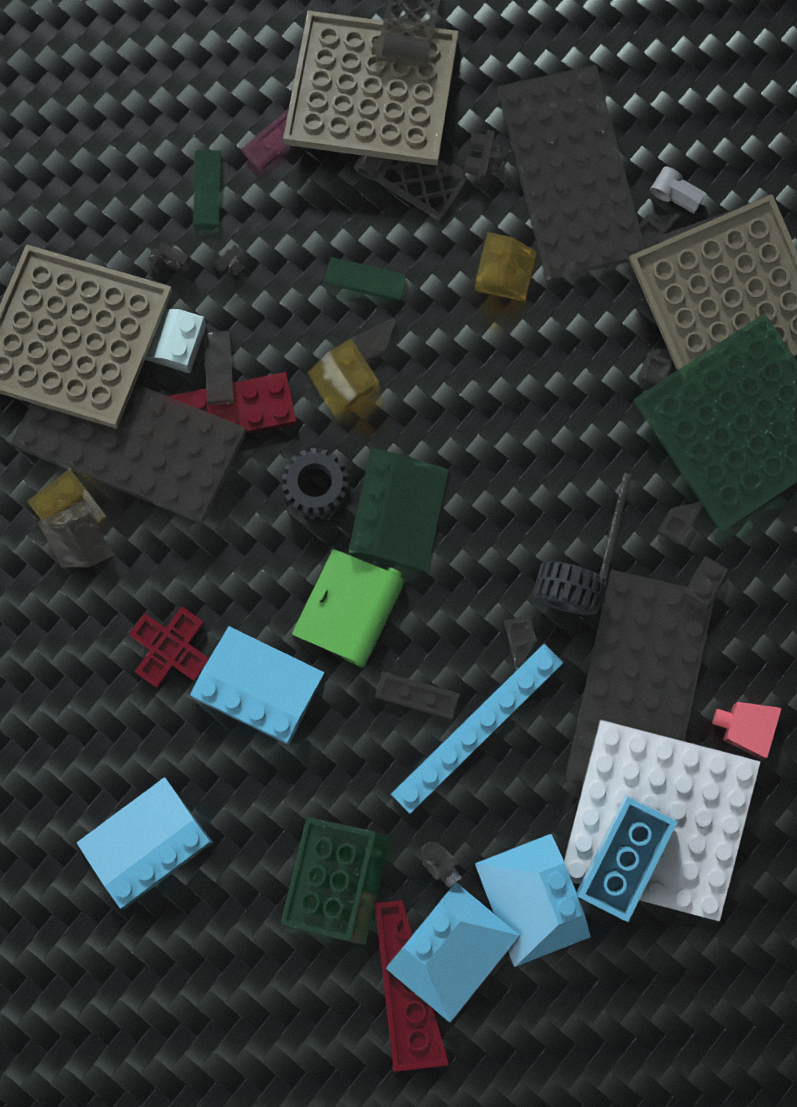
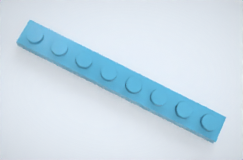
[391,644,563,814]

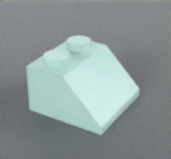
[145,309,207,373]

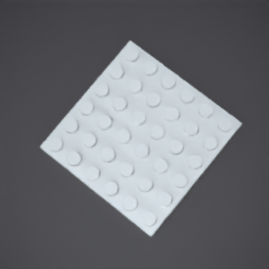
[564,720,760,921]

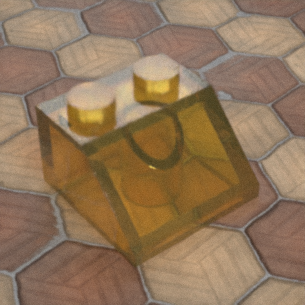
[475,232,536,301]
[308,339,379,417]
[27,469,106,548]

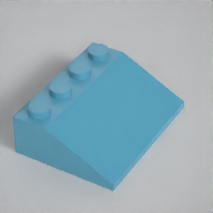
[190,627,324,745]
[77,777,213,909]

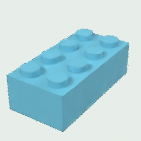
[576,794,678,922]

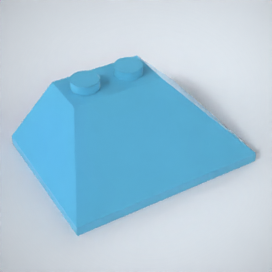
[475,834,591,967]
[386,882,520,1022]

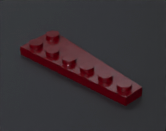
[375,900,448,1072]

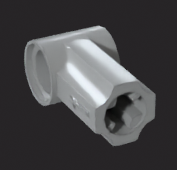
[650,167,706,214]

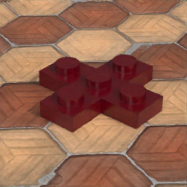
[129,607,210,688]

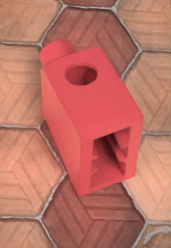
[712,702,781,760]

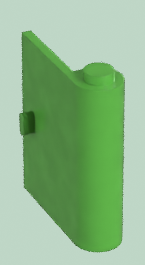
[292,549,406,668]

